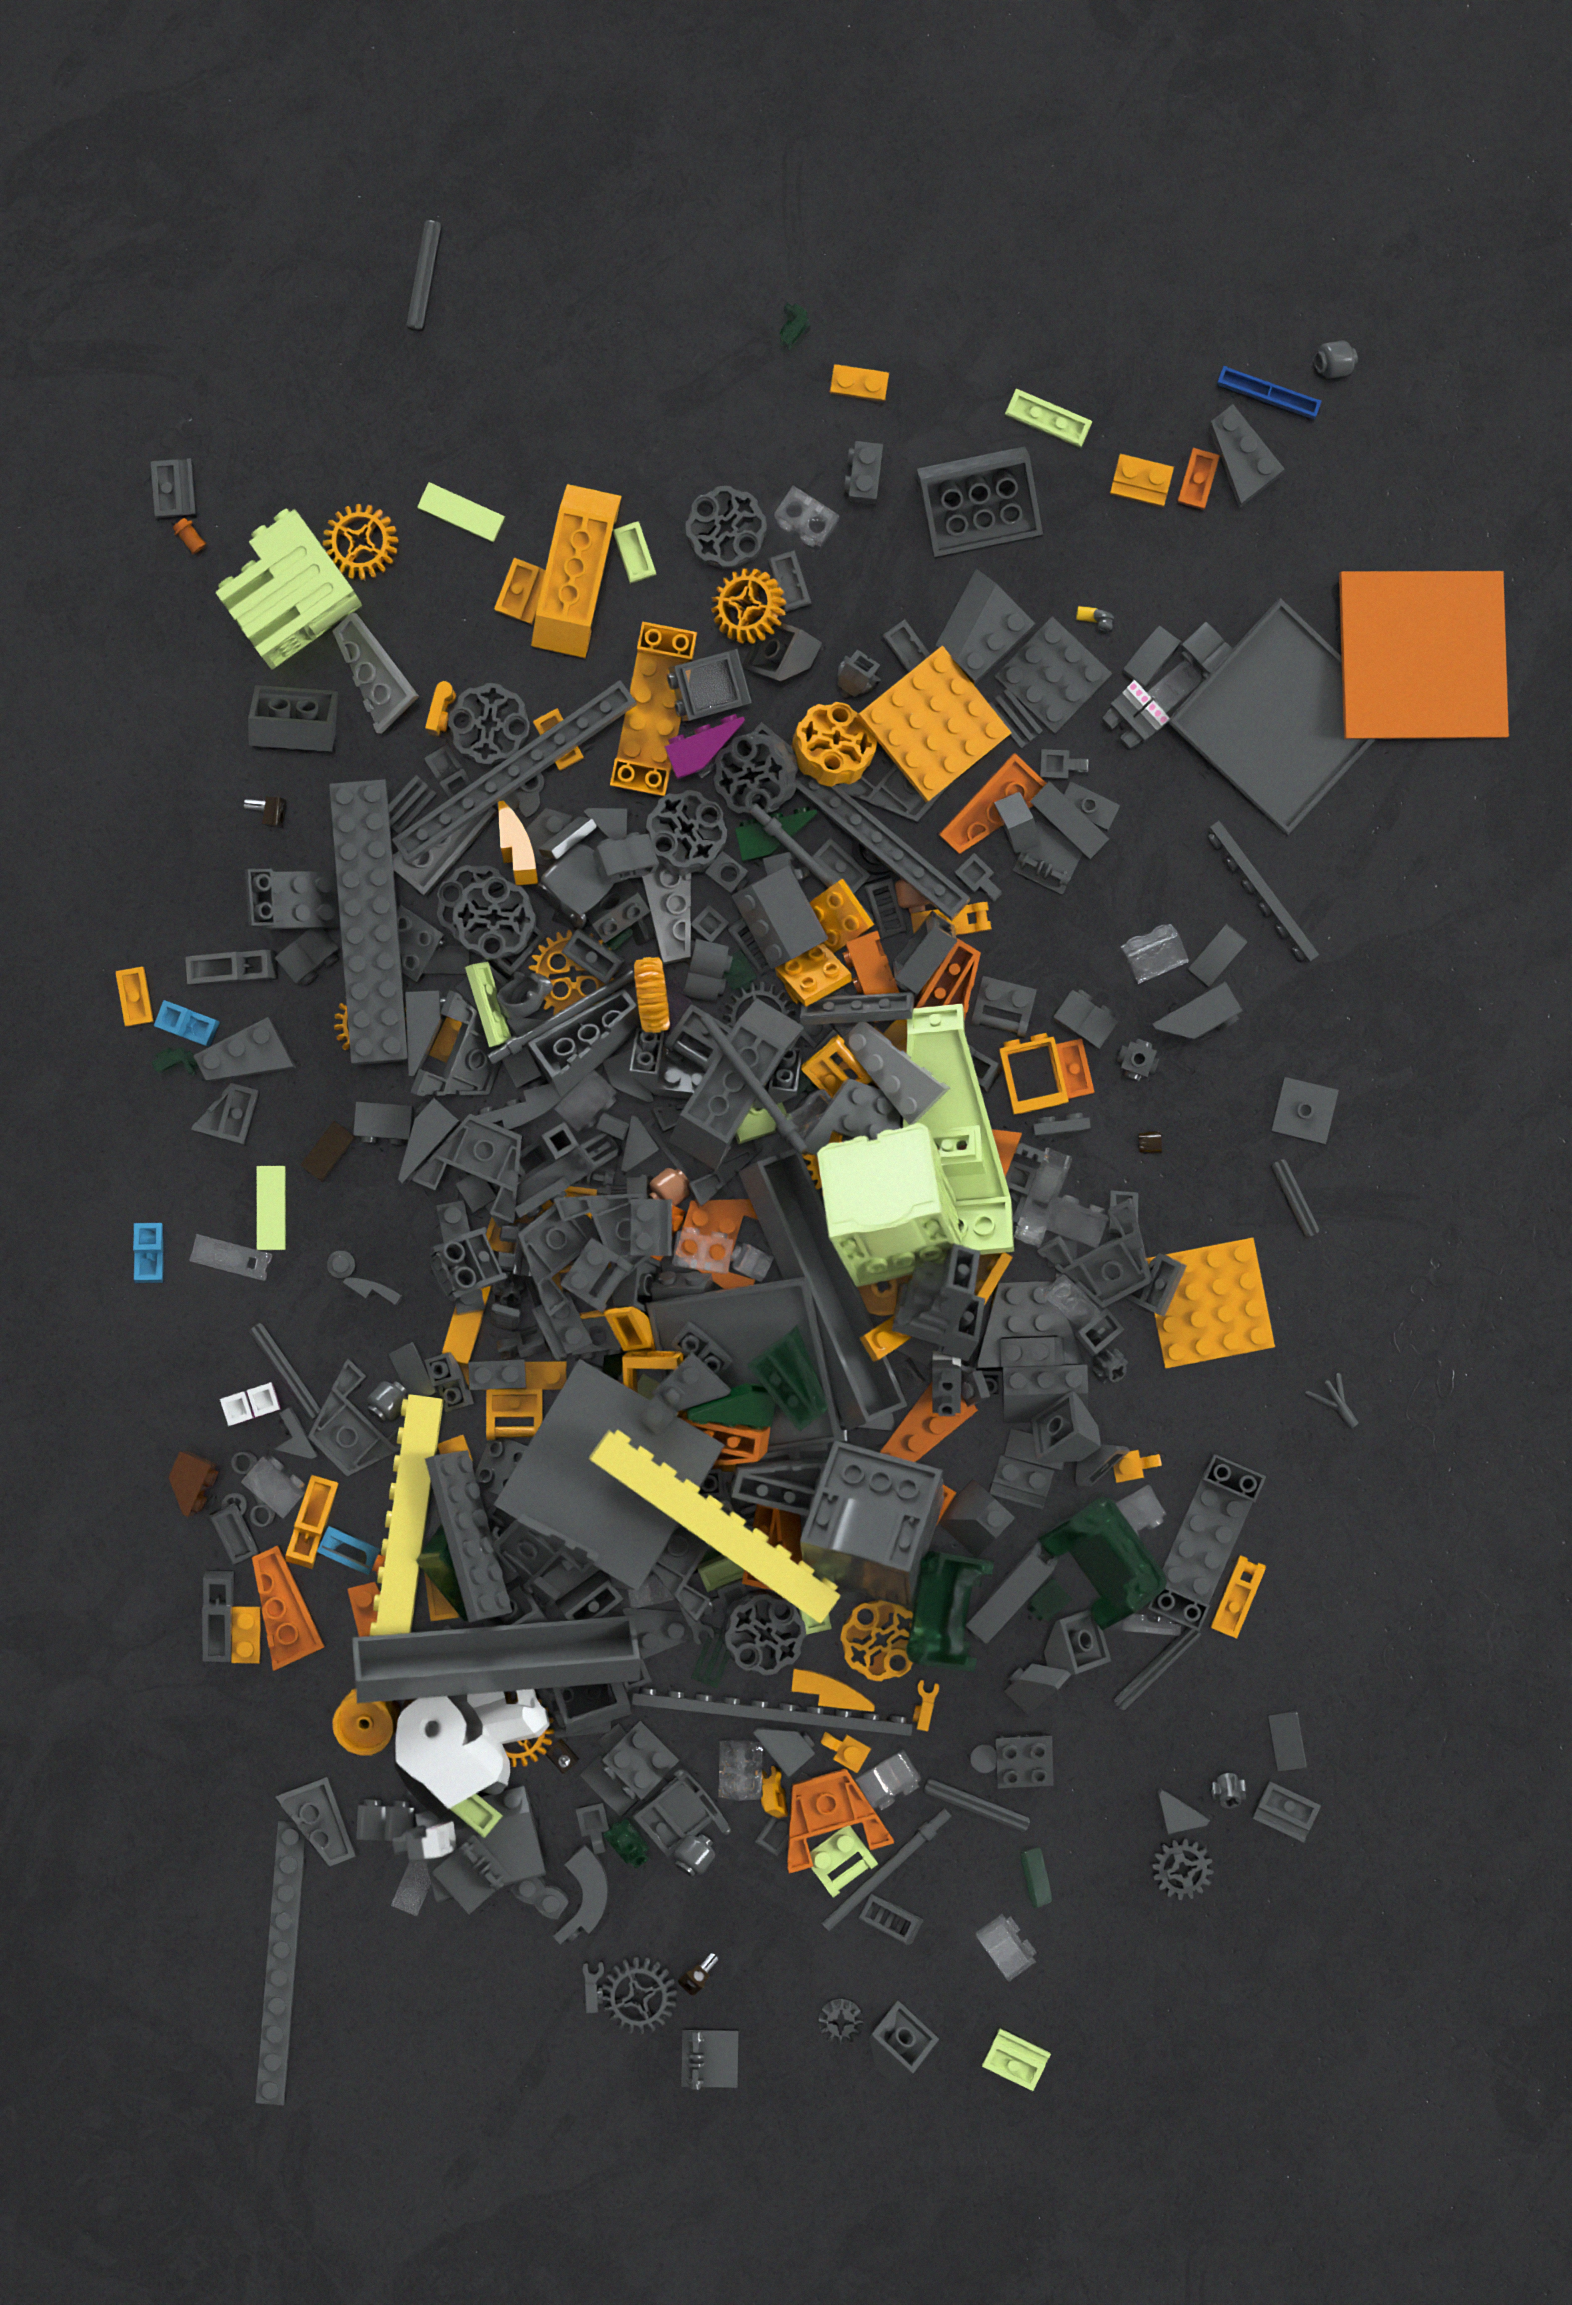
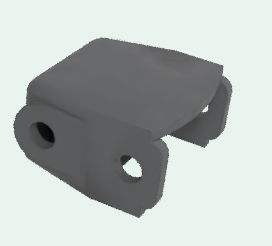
[536,841,622,929]

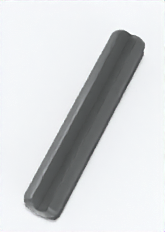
[1272,1159,1319,1237]

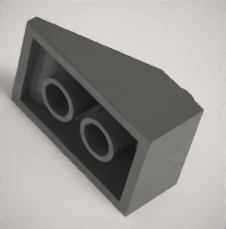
[405,991,446,1079]
[398,1098,462,1185]

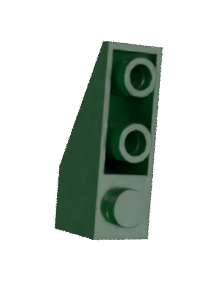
[735,806,817,863]
[685,1383,777,1429]

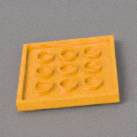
[857,646,1011,802]
[1147,1238,1275,1369]

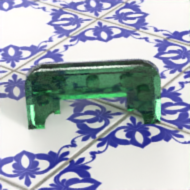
[1038,1497,1167,1631]
[906,1551,994,1673]

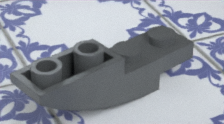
[477,1080,580,1131]

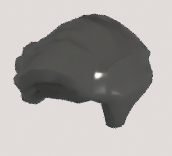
[496,971,553,1020]

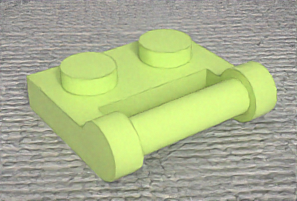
[810,1826,878,1898]

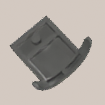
[632,1769,731,1857]

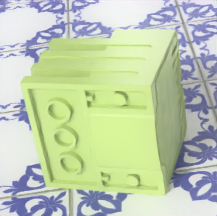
[215,509,362,670]
[818,1123,962,1287]

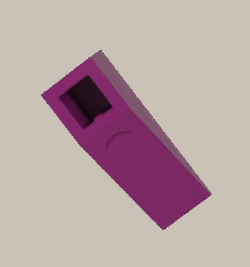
[665,714,745,779]

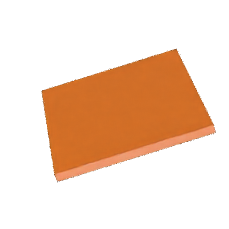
[1339,571,1509,739]

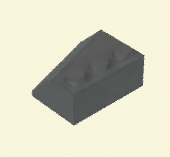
[936,568,1035,685]
[1153,981,1243,1039]

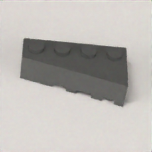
[528,988,642,1098]

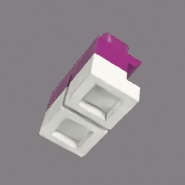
[220,1383,281,1426]

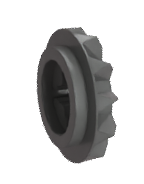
[818,1999,863,2045]

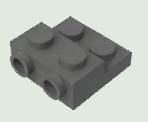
[612,1257,663,1318]
[600,1721,679,1801]

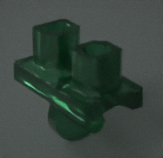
[603,1818,650,1868]

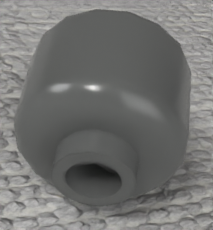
[1314,340,1358,379]
[367,1381,408,1423]
[674,1834,715,1877]

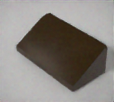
[301,1121,356,1182]

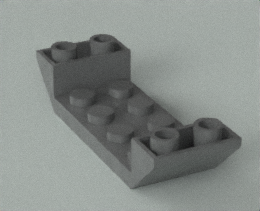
[245,869,341,929]
[669,999,805,1171]
[629,1028,803,1109]
[1147,1454,1266,1631]

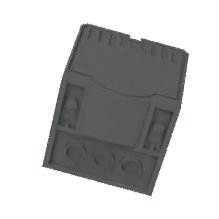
[800,1440,944,1607]

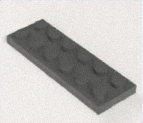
[425,1450,512,1623]

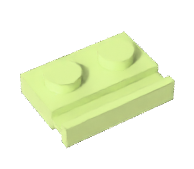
[982,2028,1051,2091]

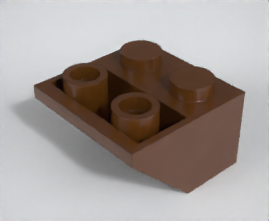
[168,1451,218,1517]

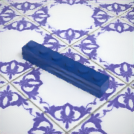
[1217,366,1321,420]

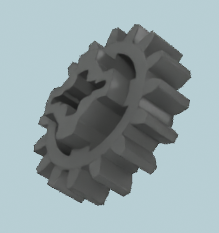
[1152,1838,1213,1900]

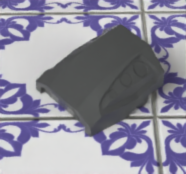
[429,1227,507,1301]

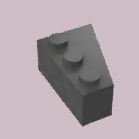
[1208,404,1285,509]
[193,1017,297,1082]
[729,1457,827,1516]

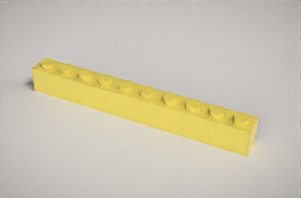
[370,1394,444,1636]
[589,1429,840,1624]

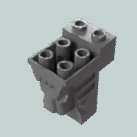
[892,1243,985,1361]

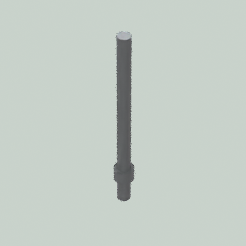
[748,803,875,922]
[487,969,635,1064]
[700,1013,808,1154]
[822,1808,952,1931]

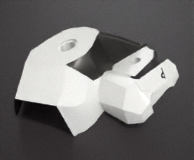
[394,1689,550,1820]

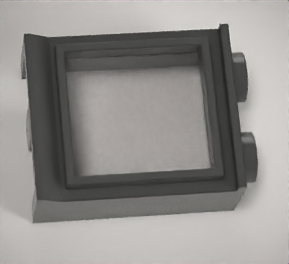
[667,649,752,721]

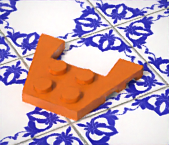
[675,1199,758,1289]
[787,1768,894,1874]

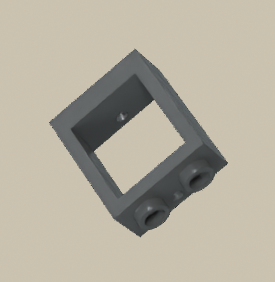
[893,911,957,994]
[546,1682,631,1735]

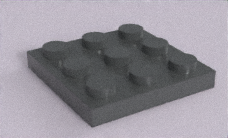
[994,617,1112,735]

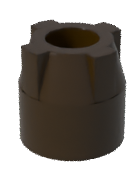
[1139,1131,1162,1154]

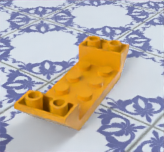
[531,484,621,659]
[610,622,697,796]

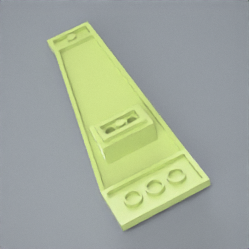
[903,1004,1014,1255]

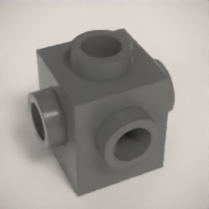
[1117,1039,1159,1081]

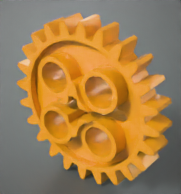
[529,930,619,1015]

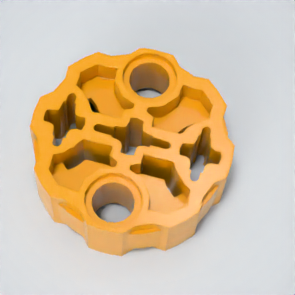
[791,702,877,787]
[840,1600,923,1681]

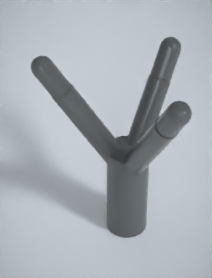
[1305,1373,1359,1429]

